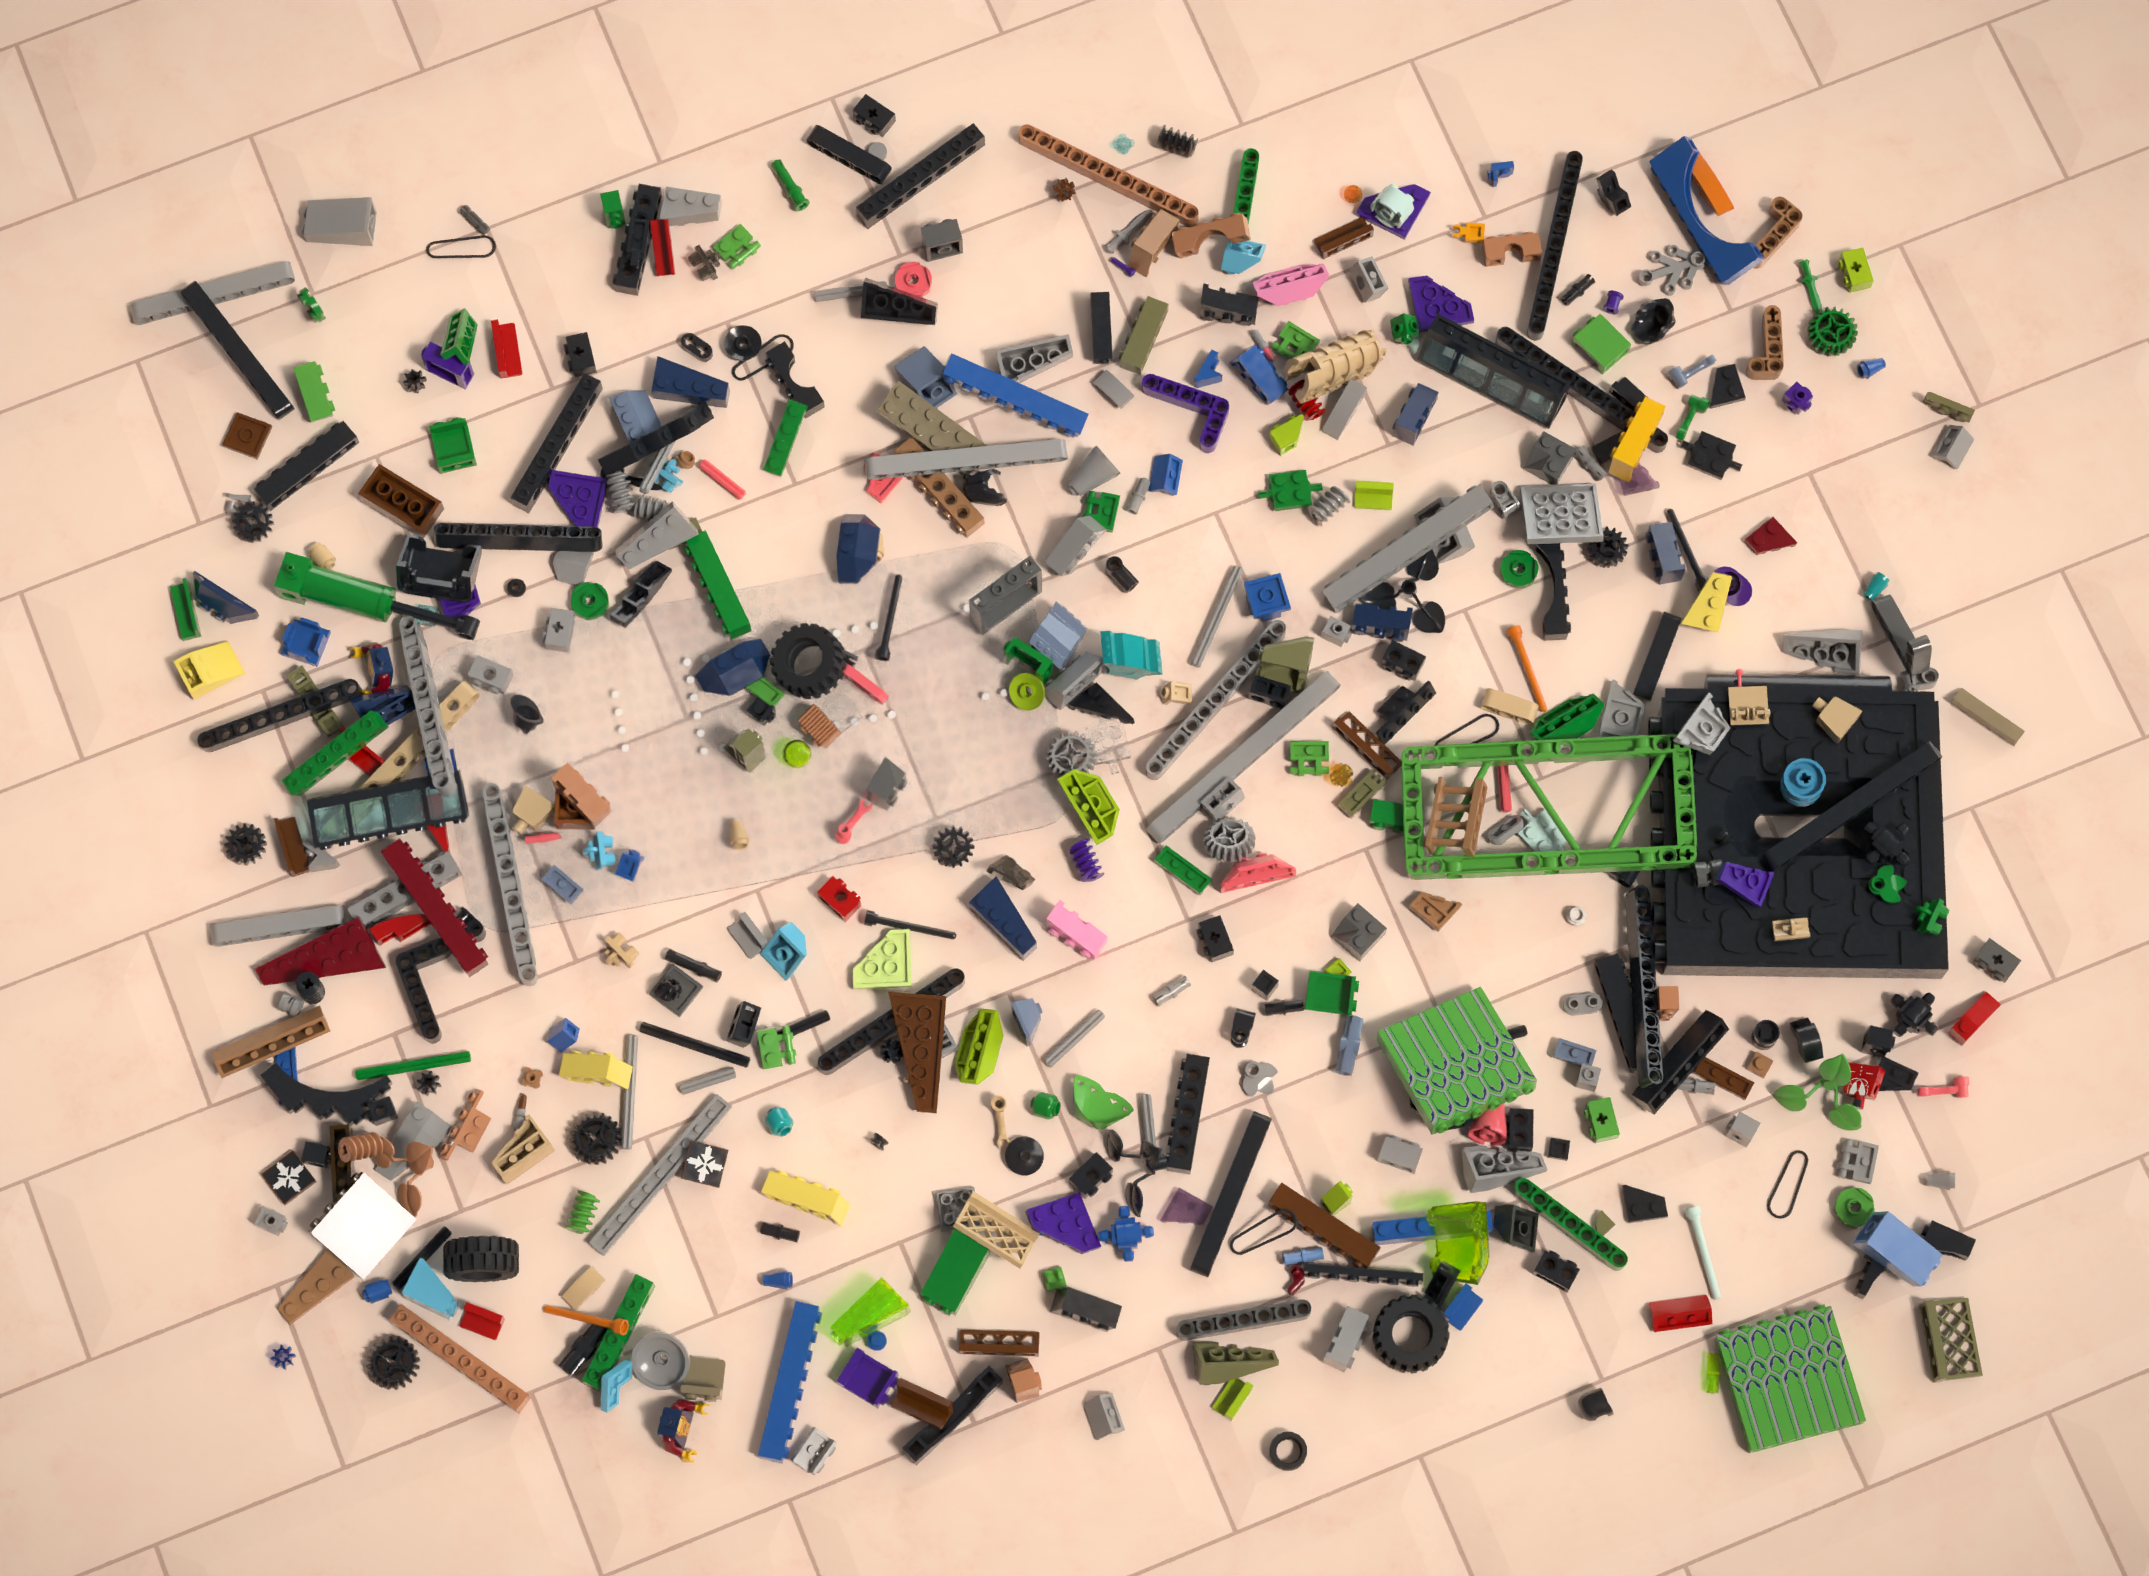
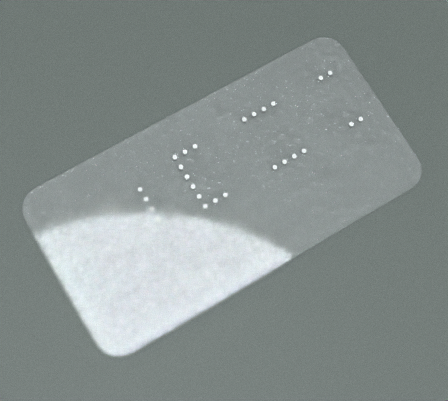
[432,542,1070,932]

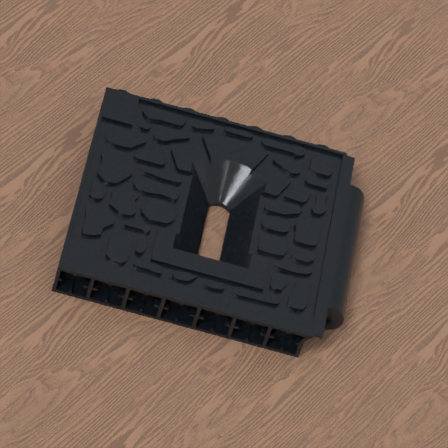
[1648,673,1949,979]

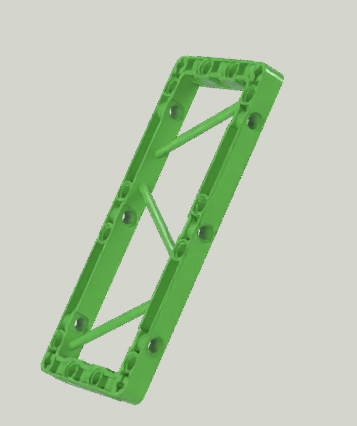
[1401,734,1697,880]

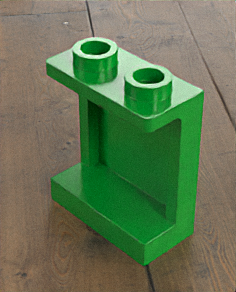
[429,417,477,474]
[1003,637,1053,685]
[1305,971,1359,1015]

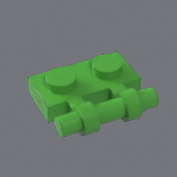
[713,224,761,269]
[1271,321,1320,359]
[1290,741,1329,776]
[756,1025,797,1069]

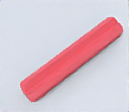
[699,459,746,500]
[1497,765,1512,813]

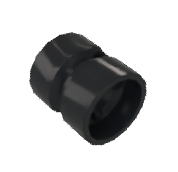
[1751,1020,1780,1050]

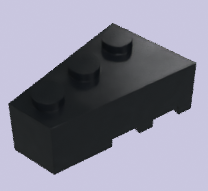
[1200,283,1259,326]

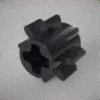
[403,369,427,393]
[656,977,682,1002]
[880,1039,903,1064]
[416,1071,441,1096]

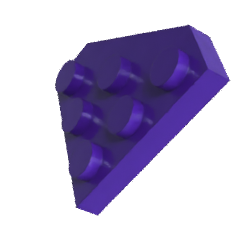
[1356,184,1431,240]
[1408,275,1475,332]
[548,470,608,527]
[1025,1192,1101,1254]

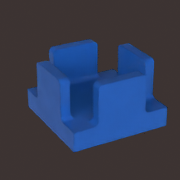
[1244,573,1291,622]
[281,617,331,667]

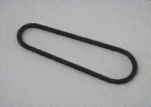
[426,235,496,258]
[732,334,794,381]
[1434,714,1500,746]
[1767,1150,1809,1219]
[1230,1209,1297,1255]

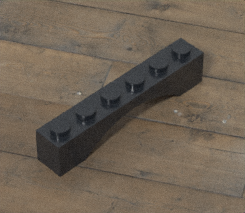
[1535,543,1571,641]
[902,1365,1003,1466]

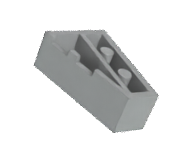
[1044,515,1106,576]
[1323,1306,1371,1373]

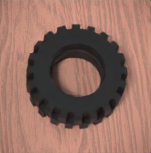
[770,623,847,700]
[443,1236,519,1282]
[1373,1294,1450,1374]

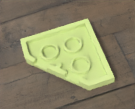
[853,929,912,990]

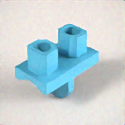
[649,459,684,493]
[582,831,615,870]

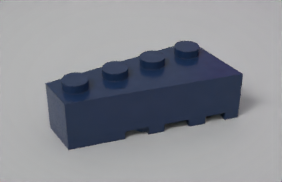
[651,356,730,408]
[969,876,1037,961]

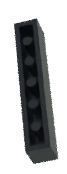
[254,421,360,511]
[1594,953,1637,1073]
[1631,1010,1729,1115]

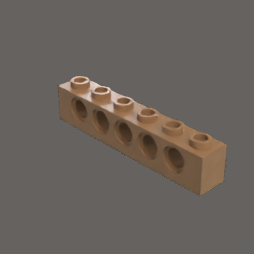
[894,437,985,538]

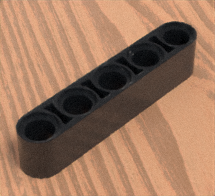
[806,125,892,184]
[1633,611,1682,701]

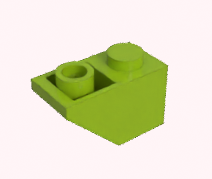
[1269,414,1304,456]
[1320,1181,1353,1216]

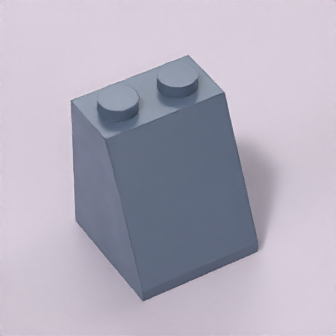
[894,346,957,408]

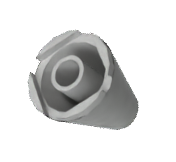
[1068,445,1120,496]

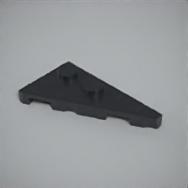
[1068,682,1135,725]

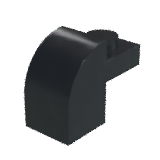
[1596,169,1632,216]
[1790,1017,1824,1063]

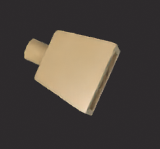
[1812,697,1862,744]
[512,785,555,835]

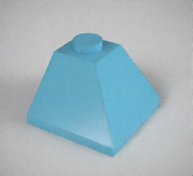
[1221,240,1266,274]
[760,922,807,981]

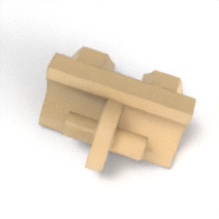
[1772,918,1810,941]
[604,932,639,968]

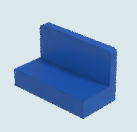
[1148,453,1183,496]
[1444,1283,1483,1331]

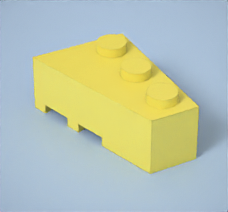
[559,1051,633,1089]

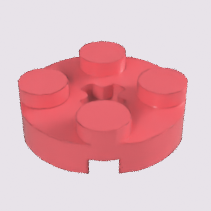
[895,262,932,297]

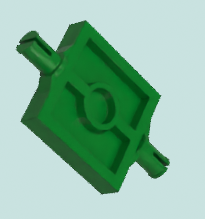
[1258,470,1323,511]

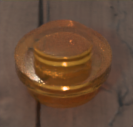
[1344,185,1363,203]

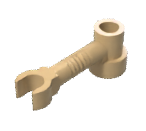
[991,1096,1010,1149]

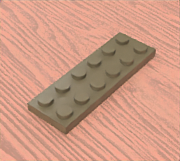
[876,380,987,475]

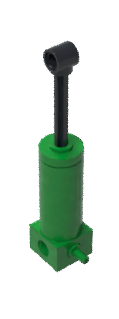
[274,552,480,640]

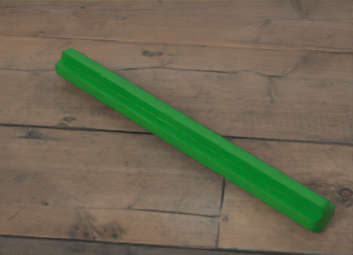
[355,1051,471,1080]

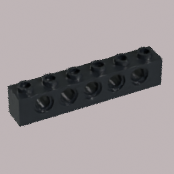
[613,183,662,296]
[1166,1053,1210,1175]

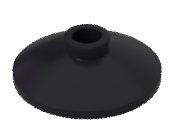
[724,325,762,361]
[1005,1136,1044,1176]

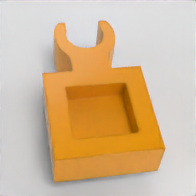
[1452,222,1485,244]

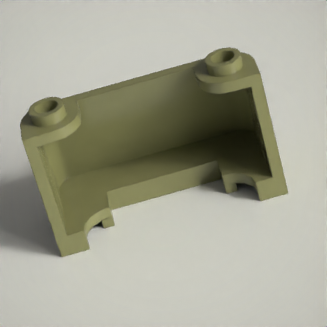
[1256,636,1314,693]

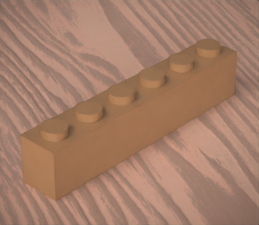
[211,1006,331,1078]

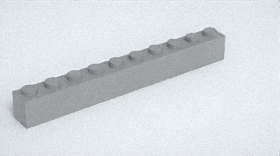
[1322,484,1494,613]

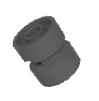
[1693,859,1722,888]

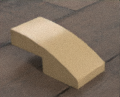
[562,1267,605,1310]

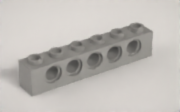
[347,851,462,929]

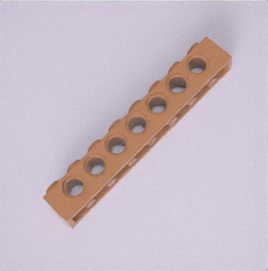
[389,1304,531,1414]

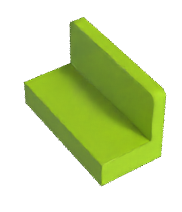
[1354,481,1394,510]
[1212,1378,1254,1421]

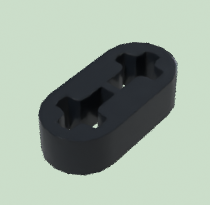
[681,333,713,362]

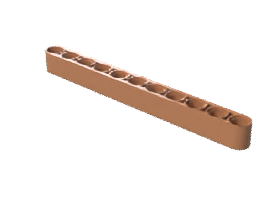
[1019,124,1199,227]

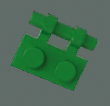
[1082,491,1120,533]

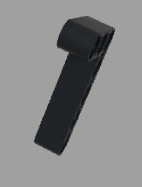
[395,938,451,1044]

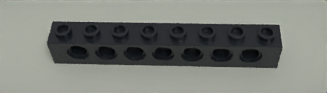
[856,123,985,229]
[510,373,603,513]

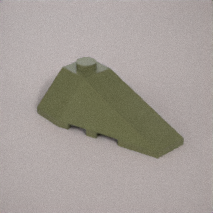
[1193,1341,1279,1385]

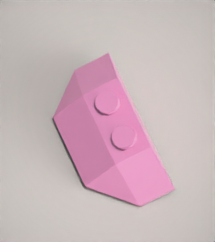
[1252,264,1329,306]

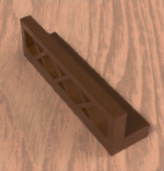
[1333,711,1402,780]
[959,1330,1040,1357]

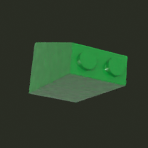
[920,1228,990,1316]

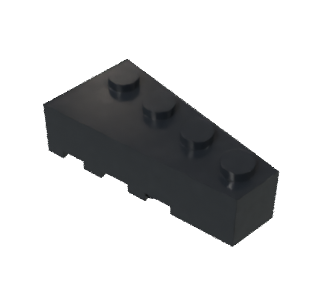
[861,278,938,325]

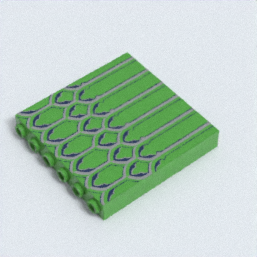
[1376,986,1537,1135]
[1715,1304,1866,1454]

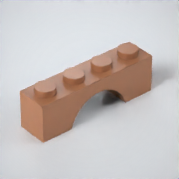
[1172,213,1251,258]

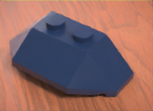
[836,514,881,584]
[193,571,259,624]
[695,639,771,696]

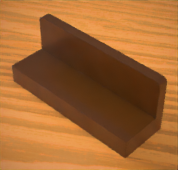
[1314,217,1374,259]
[274,817,310,877]
[890,1378,953,1429]

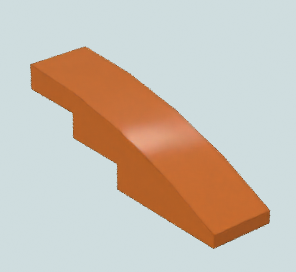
[1691,154,1734,216]

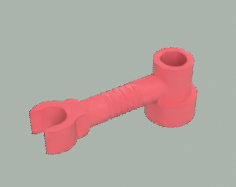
[835,798,873,844]
[1918,1077,1970,1098]

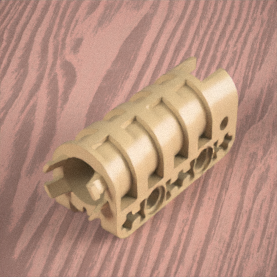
[1281,330,1387,403]

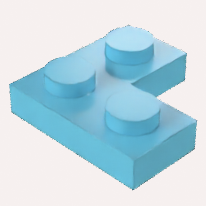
[600,1359,632,1413]

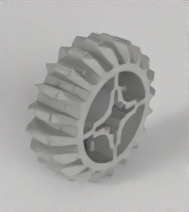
[1046,731,1098,778]
[1204,816,1256,863]

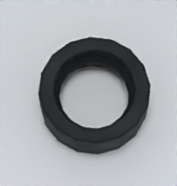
[1269,1432,1307,1471]

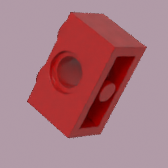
[817,876,861,923]

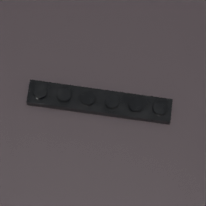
[1304,1263,1424,1287]

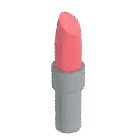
[1252,330,1275,361]

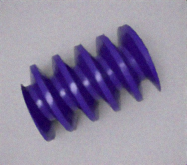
[1069,838,1105,882]

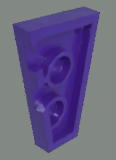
[1715,862,1774,907]

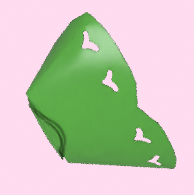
[1073,1075,1134,1130]

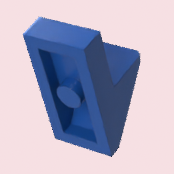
[1194,350,1223,388]

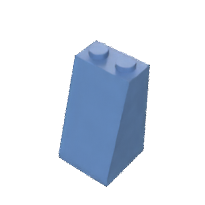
[1851,1211,1943,1287]

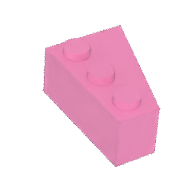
[1047,900,1108,960]

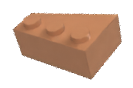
[551,762,611,828]
[1005,1358,1042,1403]

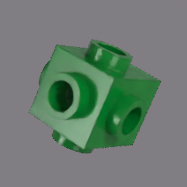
[1390,313,1420,344]

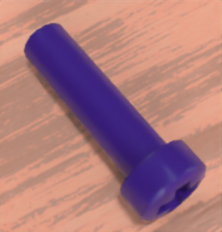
[1111,257,1136,277]

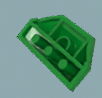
[1530,693,1604,740]

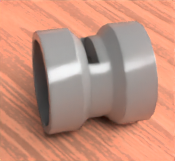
[278,992,304,1016]

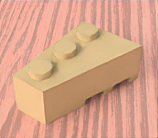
[492,1114,555,1185]

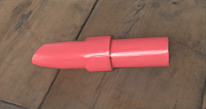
[525,832,562,844]

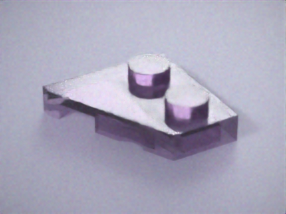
[1160,1188,1213,1225]

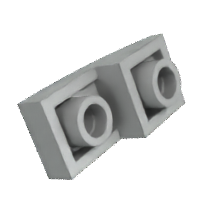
[1093,369,1134,409]

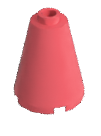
[1468,1103,1507,1146]

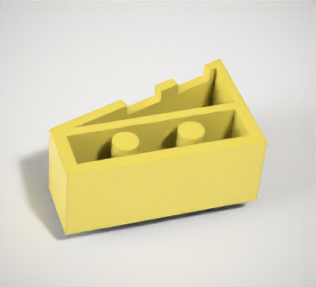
[1680,571,1732,633]

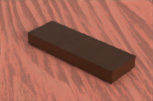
[1693,1057,1755,1100]

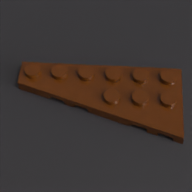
[888,991,947,1114]

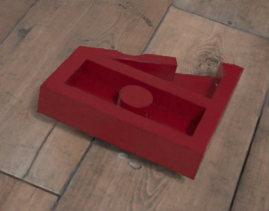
[1744,517,1798,555]

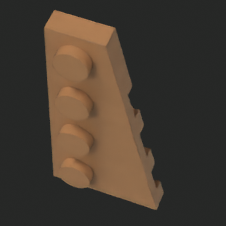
[278,1249,355,1325]

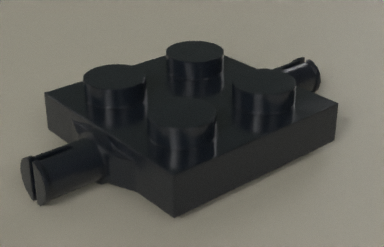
[1681,431,1743,480]

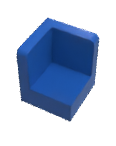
[547,1018,580,1052]

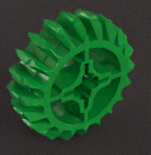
[1807,307,1858,356]

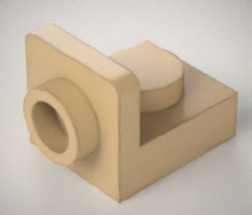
[1161,681,1192,705]

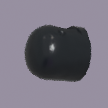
[1578,1387,1614,1421]

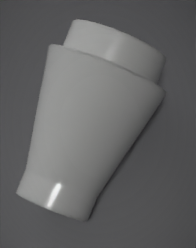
[1927,1171,1955,1190]

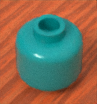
[765,1107,794,1137]

